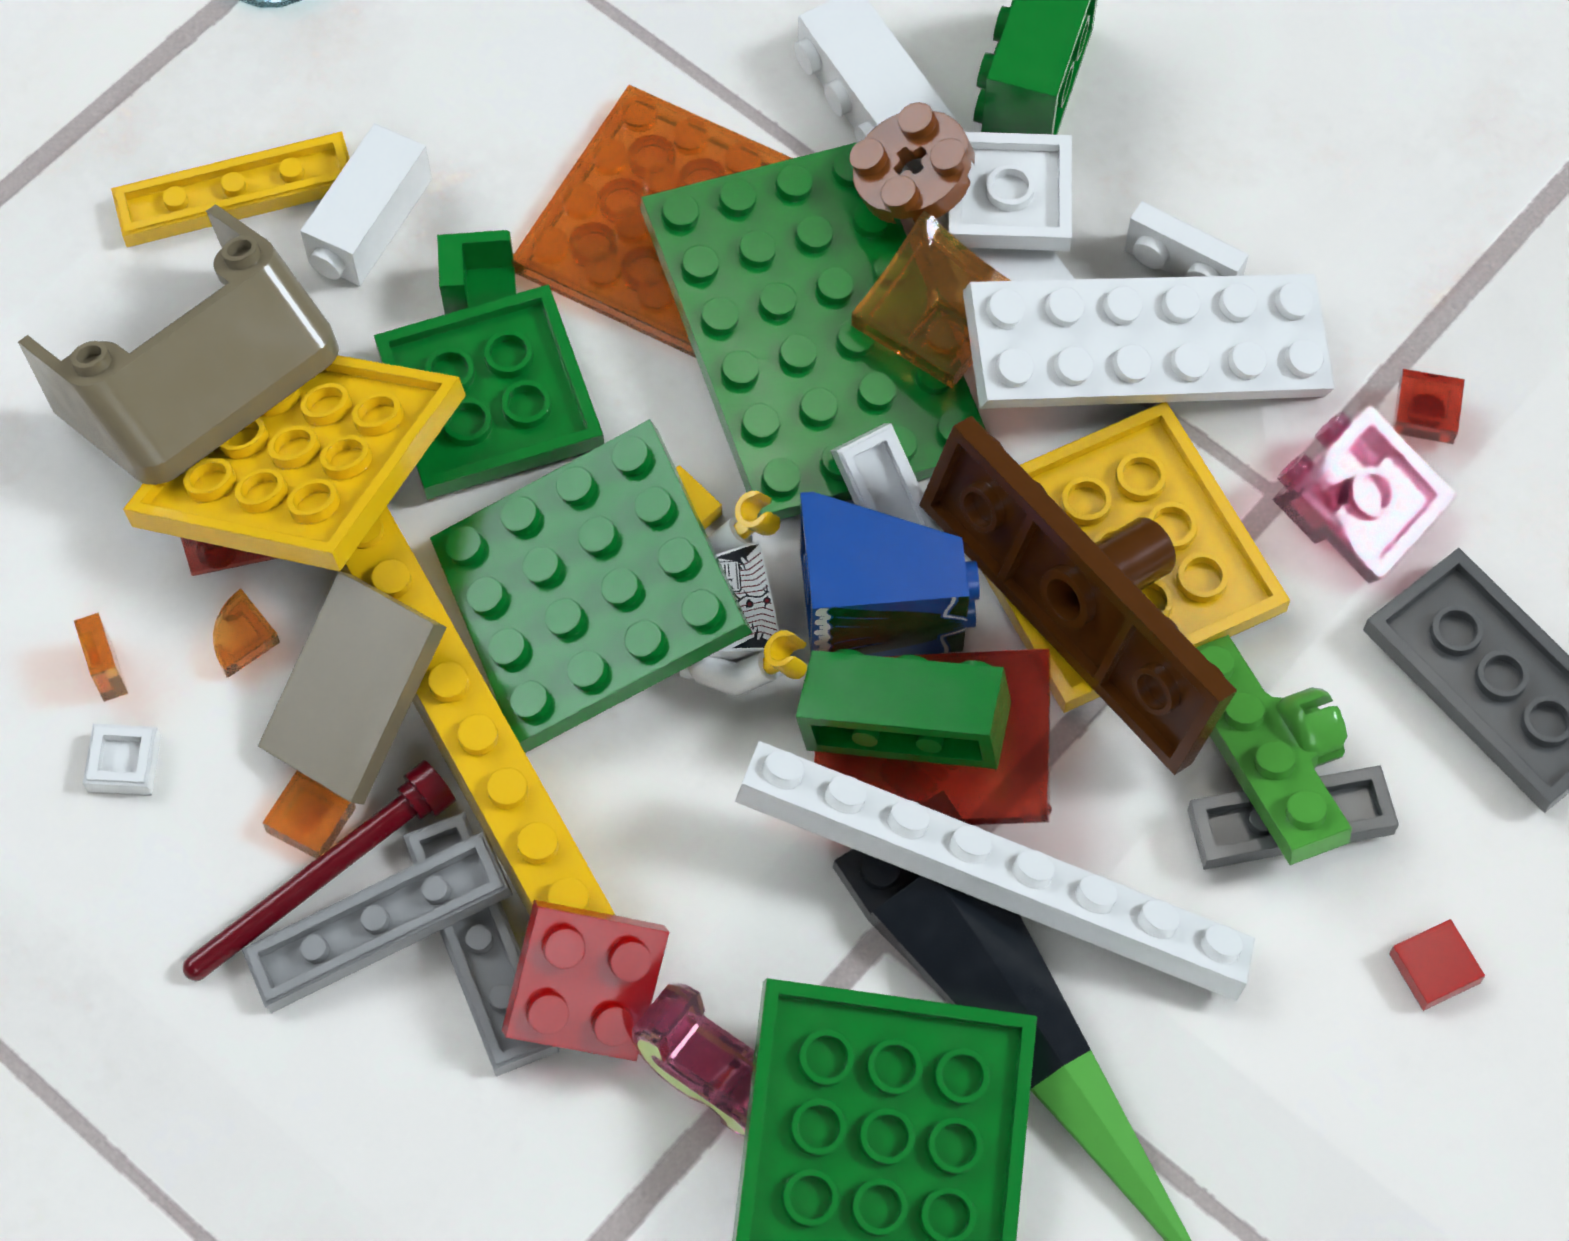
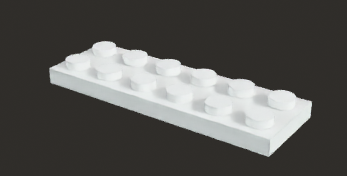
[963,274,1335,409]

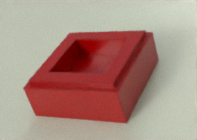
[1389,919,1485,1011]

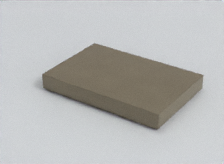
[258,571,447,805]

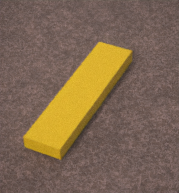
[111,131,350,247]

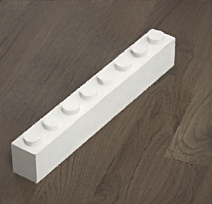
[794,0,1074,289]

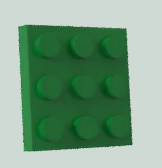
[374,284,604,500]

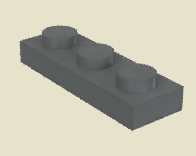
[1187,765,1399,870]

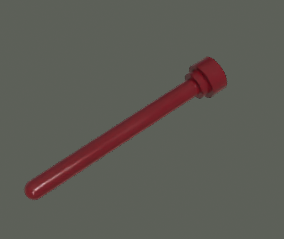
[182,760,456,981]

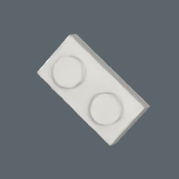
[1124,201,1249,277]

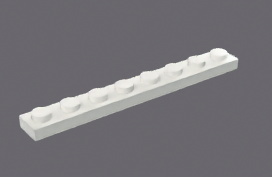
[735,741,1255,1001]

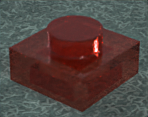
[1392,369,1465,444]

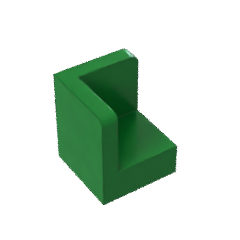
[437,230,517,314]

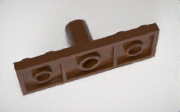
[919,416,1237,775]

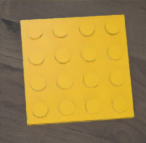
[123,355,466,572]
[982,402,1291,713]

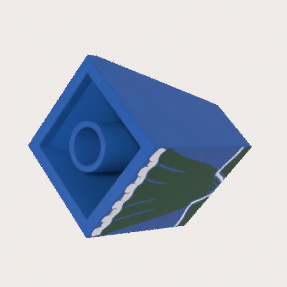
[800,492,980,657]

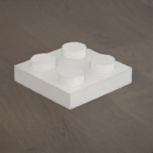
[948,132,1072,251]

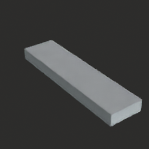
[403,812,559,1077]
[242,831,513,1013]

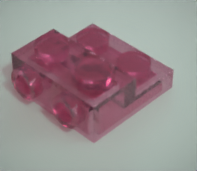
[1272,406,1455,584]

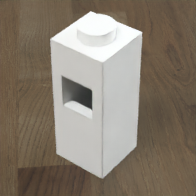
[300,123,432,286]

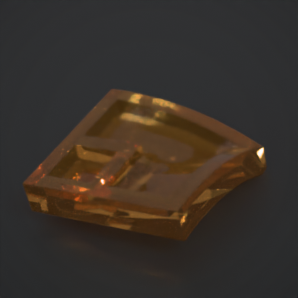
[851,211,1011,389]

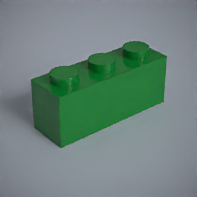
[796,649,1011,769]

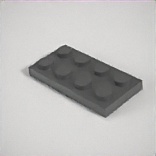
[1363,548,1569,813]

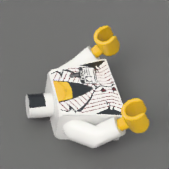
[679,491,807,696]

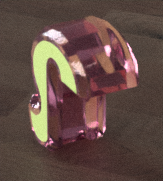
[631,983,755,1137]

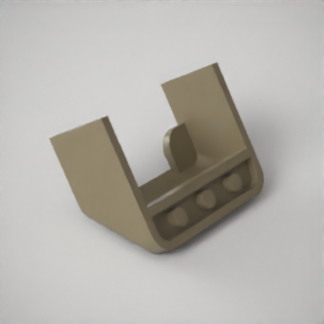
[18,204,339,485]

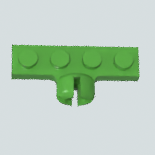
[1197,635,1352,865]

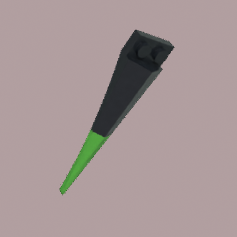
[833,793,1192,1241]

